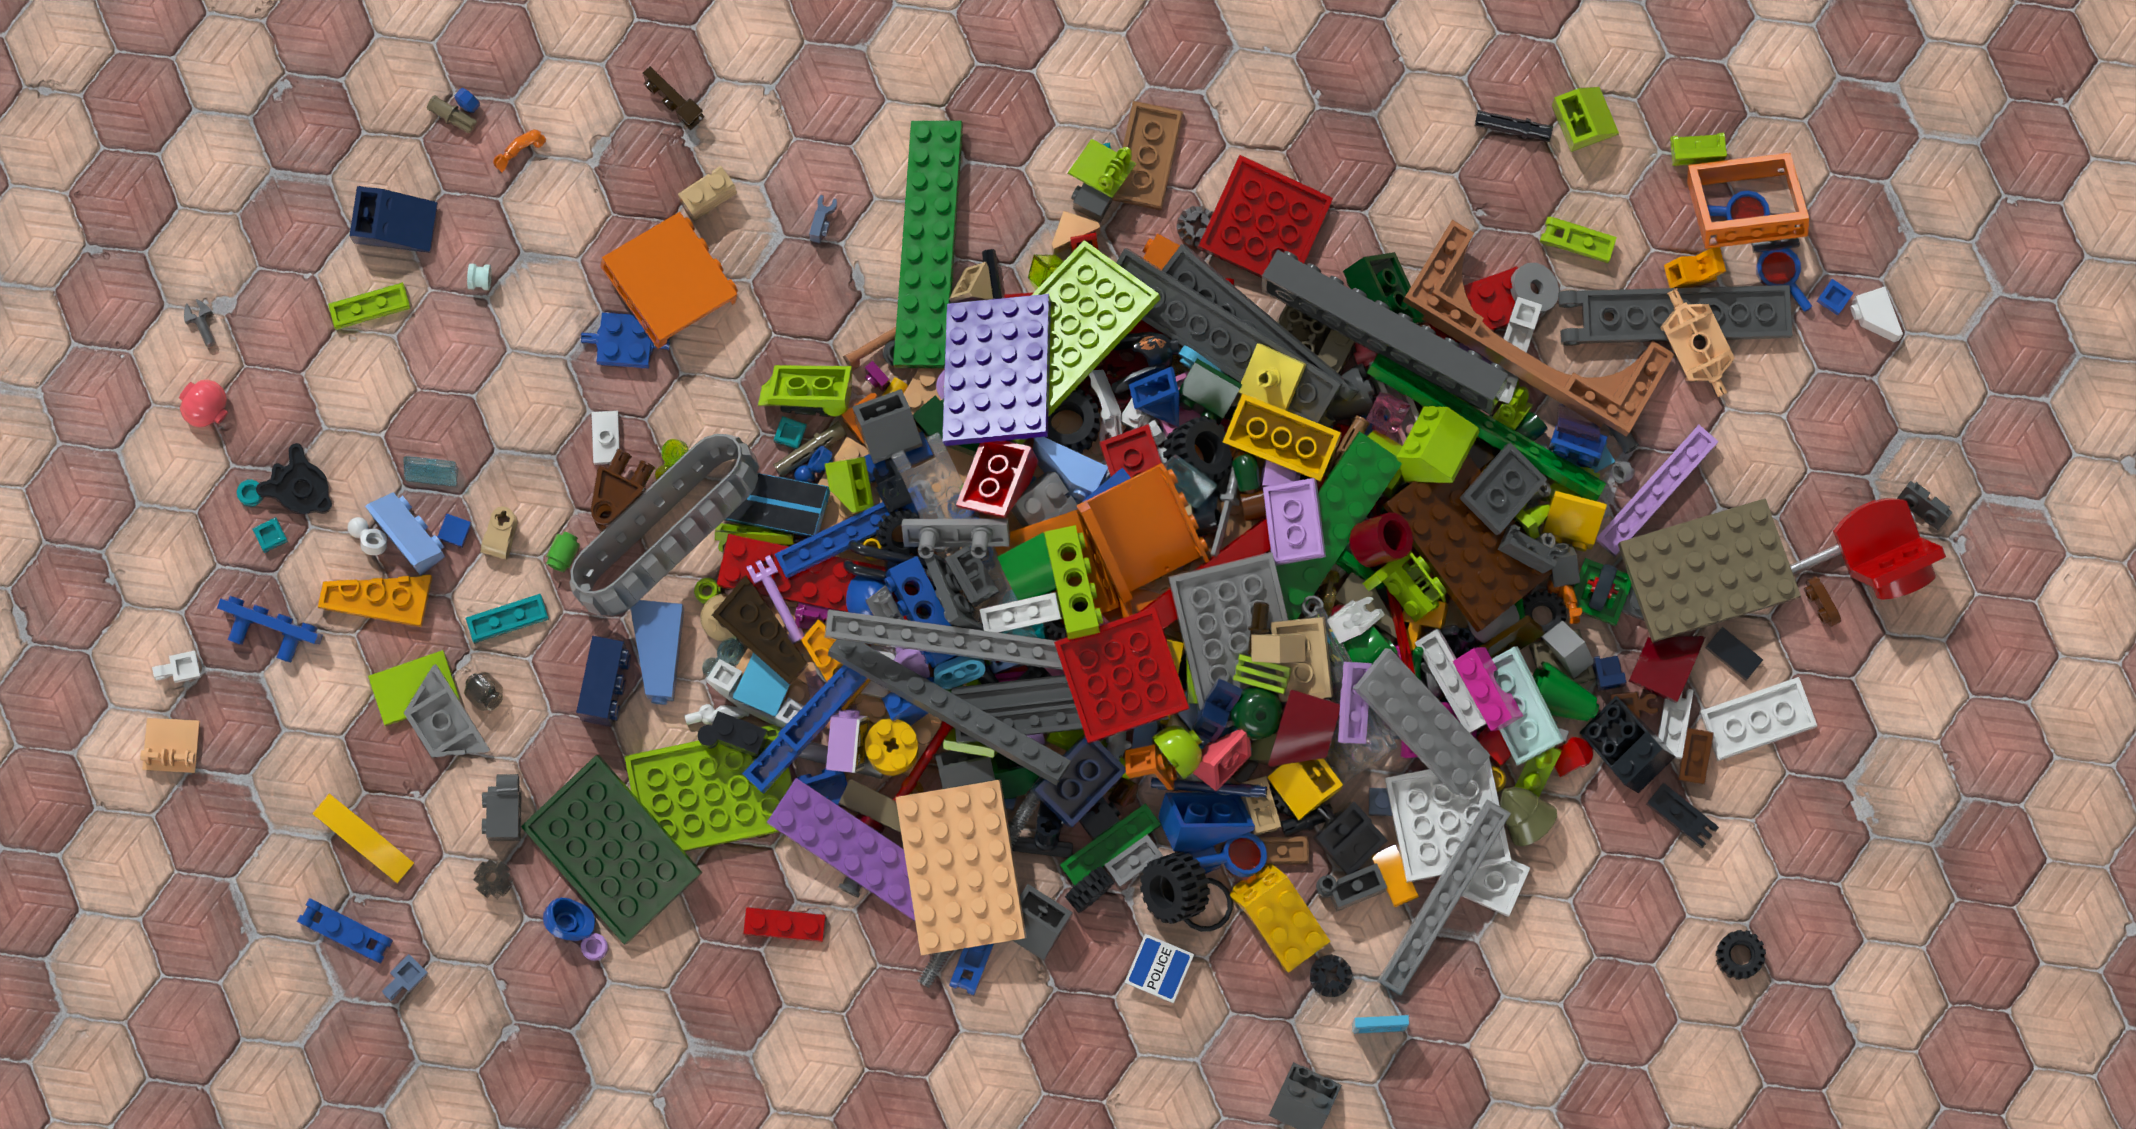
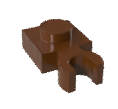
[1611,691,1659,718]

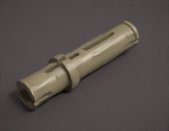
[773,421,847,478]

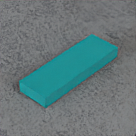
[465,593,549,644]

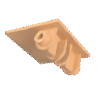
[140,718,200,773]

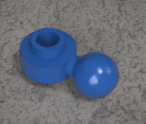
[794,446,833,483]

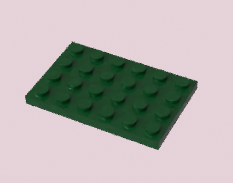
[521,755,703,945]

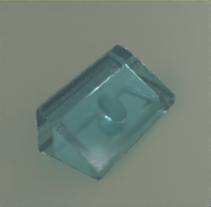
[1163,455,1217,508]
[403,456,459,486]

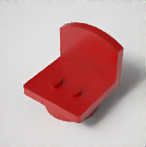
[1833,498,1946,600]

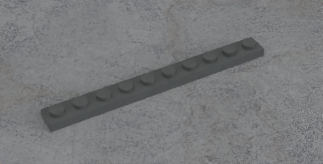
[828,639,1071,785]

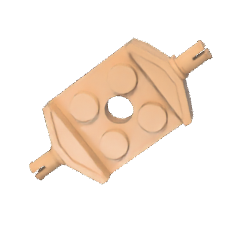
[1660,288,1735,397]

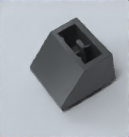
[852,389,923,464]
[935,751,995,789]
[1012,884,1073,961]
[1269,1062,1342,1129]

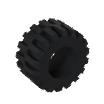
[1045,388,1100,454]
[1163,417,1233,489]
[1140,852,1210,924]

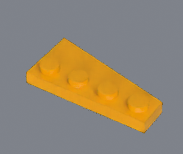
[318,575,432,627]

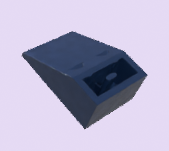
[349,186,438,253]

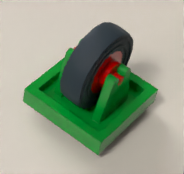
[1573,558,1631,626]

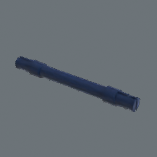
[1151,777,1268,798]

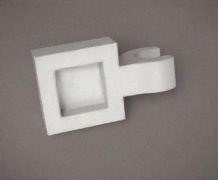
[152,651,201,683]

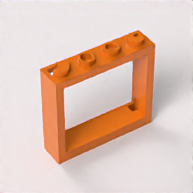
[1687,153,1809,249]

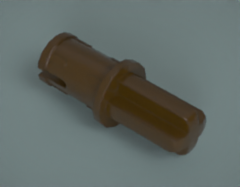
[1247,602,1269,655]

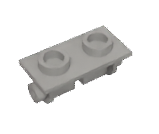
[865,586,905,620]

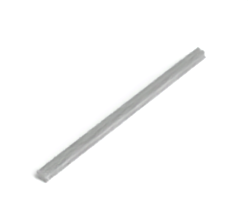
[917,777,1041,988]

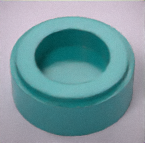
[237,479,264,507]

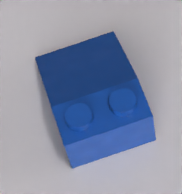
[1158,792,1255,852]

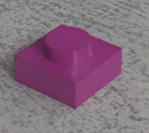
[865,361,890,392]

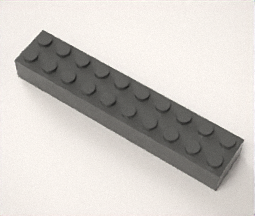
[1262,250,1508,415]

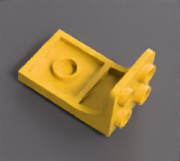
[1230,864,1331,973]

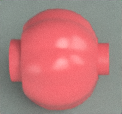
[179,380,228,427]

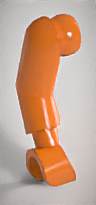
[493,129,546,173]
[1547,580,1582,624]

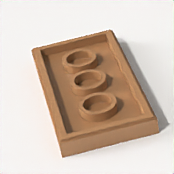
[1113,101,1183,211]

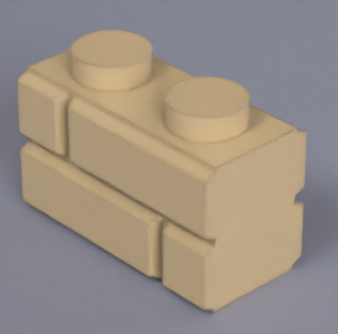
[678,166,737,222]

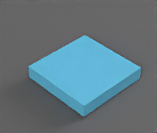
[1352,1015,1409,1034]

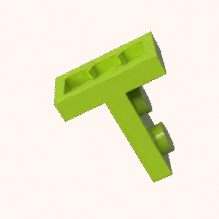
[1362,551,1434,622]

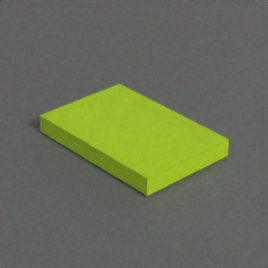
[368,650,460,726]

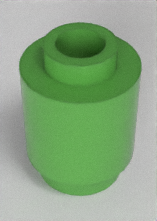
[546,532,580,573]

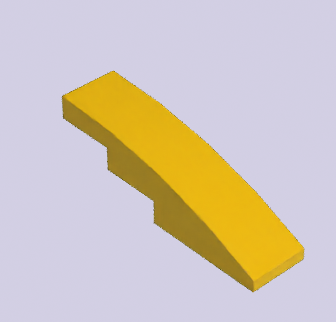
[312,794,414,883]

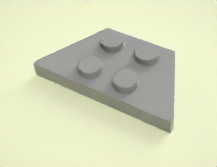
[404,664,490,757]

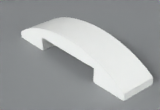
[1499,297,1542,403]
[706,659,804,728]

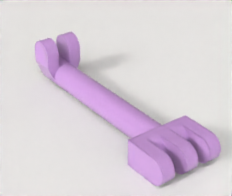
[746,555,805,644]

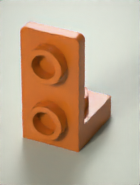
[1125,744,1177,790]

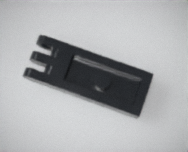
[1646,782,1719,848]

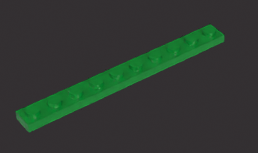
[1367,353,1606,501]

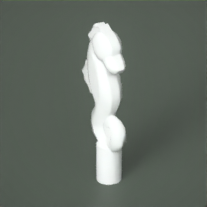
[685,704,750,725]

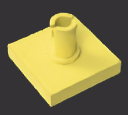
[1239,343,1307,411]

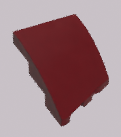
[1628,636,1706,703]
[1268,689,1340,767]

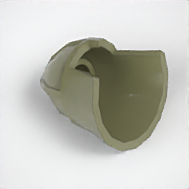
[1500,787,1557,846]

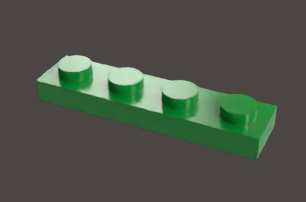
[1060,803,1161,886]

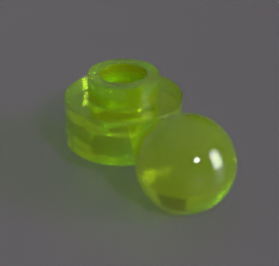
[655,439,689,481]

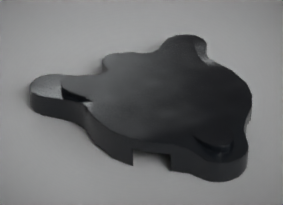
[256,443,332,515]

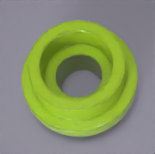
[694,578,721,604]

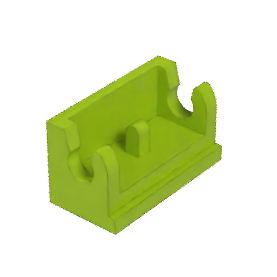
[1670,133,1727,166]

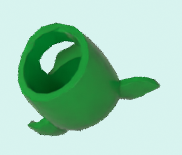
[1332,625,1399,664]

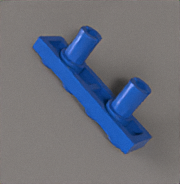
[217,596,323,663]

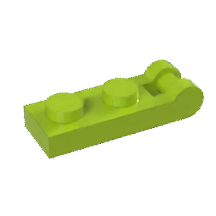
[1539,217,1617,263]

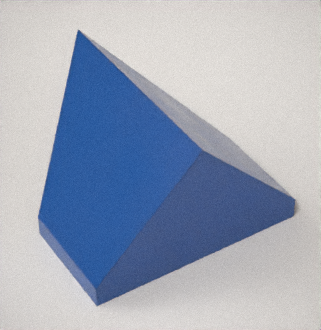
[1129,367,1179,427]

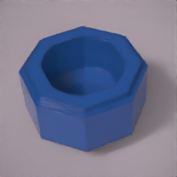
[454,88,480,113]

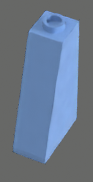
[630,600,684,705]

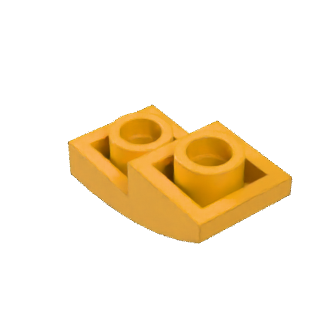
[1371,845,1419,907]

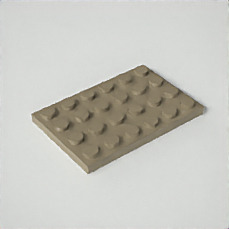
[1618,498,1801,643]

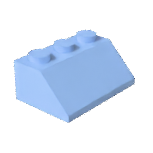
[365,492,445,576]

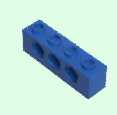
[884,556,958,669]

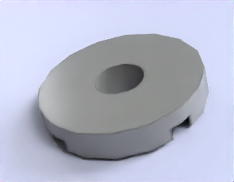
[1510,263,1559,314]

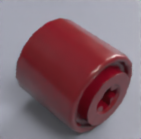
[1349,512,1413,567]

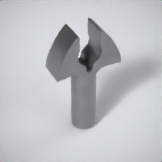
[184,299,215,347]

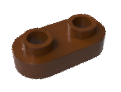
[1804,576,1841,627]

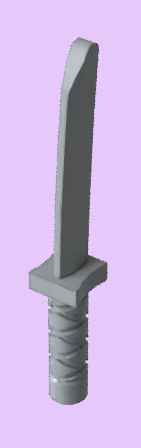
[1211,467,1240,556]

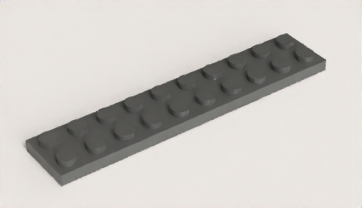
[1116,248,1343,424]

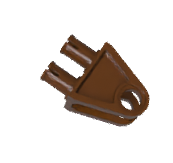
[591,448,655,532]

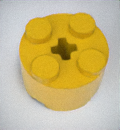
[865,718,919,776]

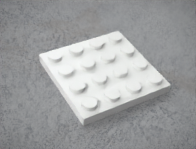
[1385,758,1511,882]

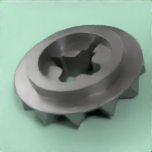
[1177,206,1213,247]

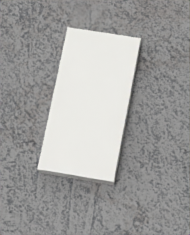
[1699,677,1817,761]

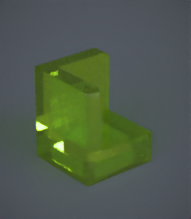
[1028,254,1064,287]

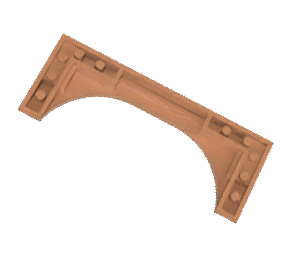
[1403,220,1674,437]

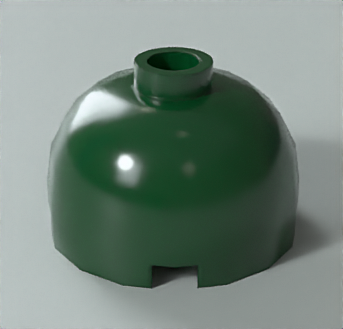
[1230,686,1284,740]

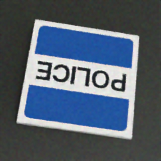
[1124,934,1194,1003]

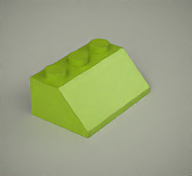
[1396,406,1480,483]

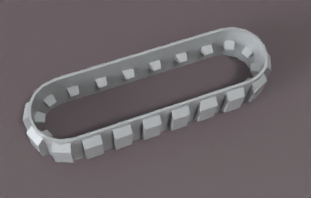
[569,434,760,616]

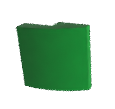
[998,533,1069,601]

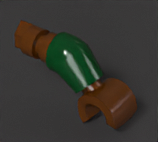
[1229,446,1266,521]

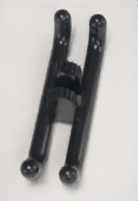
[843,540,936,591]

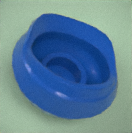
[846,576,892,616]
[543,898,595,941]

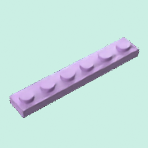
[1596,425,1719,557]

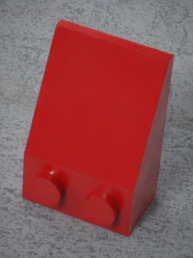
[956,441,1038,518]

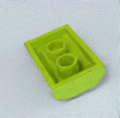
[758,365,852,416]

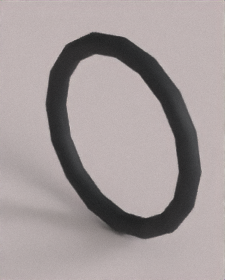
[1183,878,1233,932]

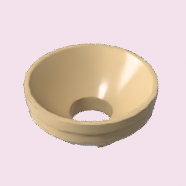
[700,594,736,642]

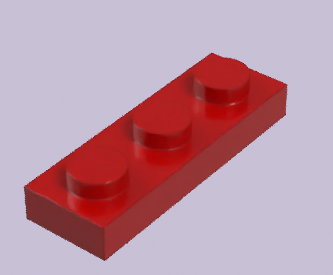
[743,907,826,942]

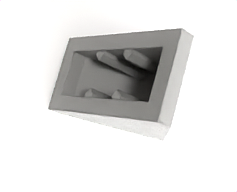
[1542,621,1594,679]

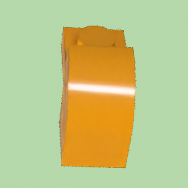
[1664,247,1726,288]
[1402,601,1449,652]

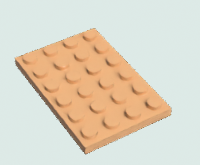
[896,780,1027,955]

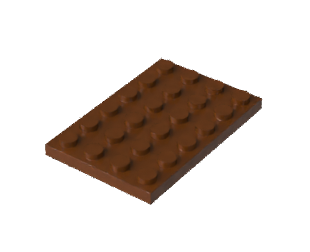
[1382,455,1552,632]

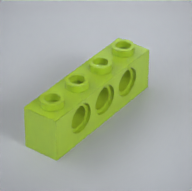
[1044,525,1103,640]

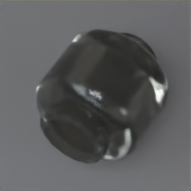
[464,672,503,711]

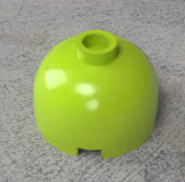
[1152,725,1202,779]

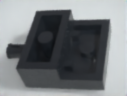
[1313,801,1388,875]

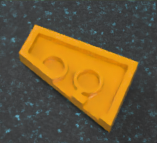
[801,620,872,711]

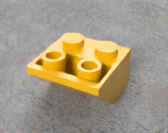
[1267,758,1343,820]

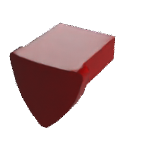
[1554,737,1594,777]

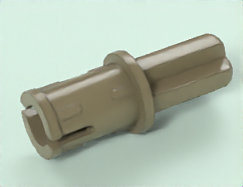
[427,95,477,133]

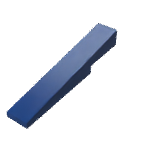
[742,665,868,793]

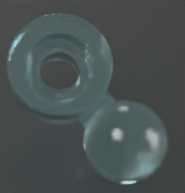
[702,638,745,677]

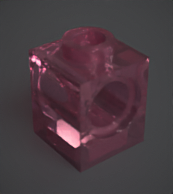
[1366,392,1411,435]

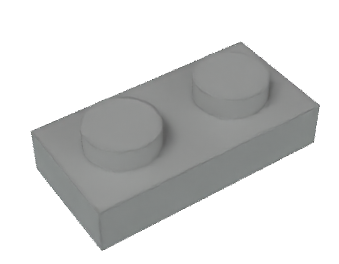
[1104,834,1163,887]

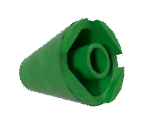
[1532,661,1599,722]

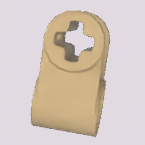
[481,506,517,560]

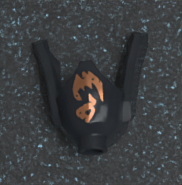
[1111,332,1179,394]

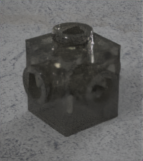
[473,859,514,900]

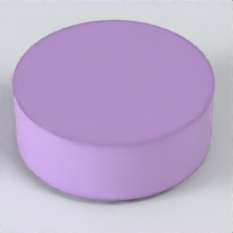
[581,933,608,961]

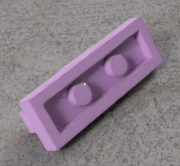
[1338,662,1372,744]

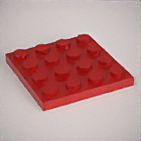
[1197,155,1333,278]
[1054,607,1190,743]

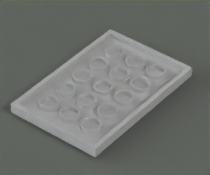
[1168,552,1288,728]

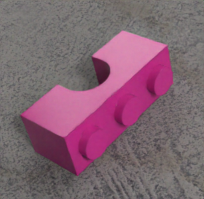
[1452,647,1523,731]

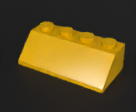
[1223,393,1341,482]

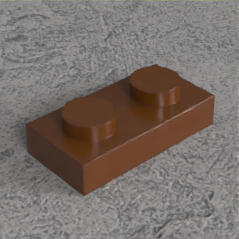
[1678,728,1714,785]

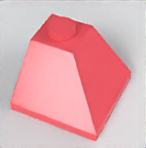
[1193,730,1251,791]

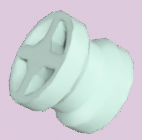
[467,263,492,290]

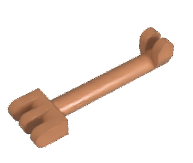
[843,327,896,371]

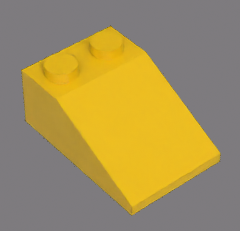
[1541,491,1607,552]

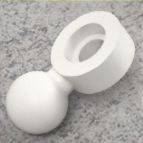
[348,517,387,555]

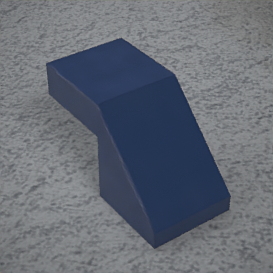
[1192,678,1243,742]

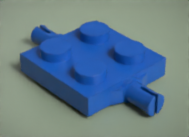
[581,312,670,369]

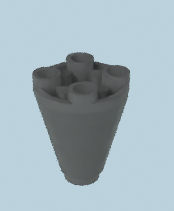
[1327,363,1383,421]

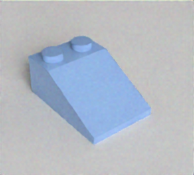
[1033,437,1108,505]

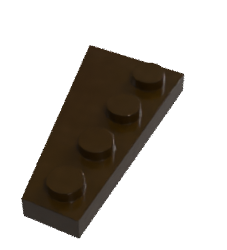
[711,575,808,684]

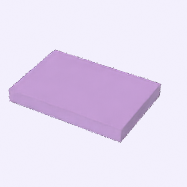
[1263,478,1326,566]

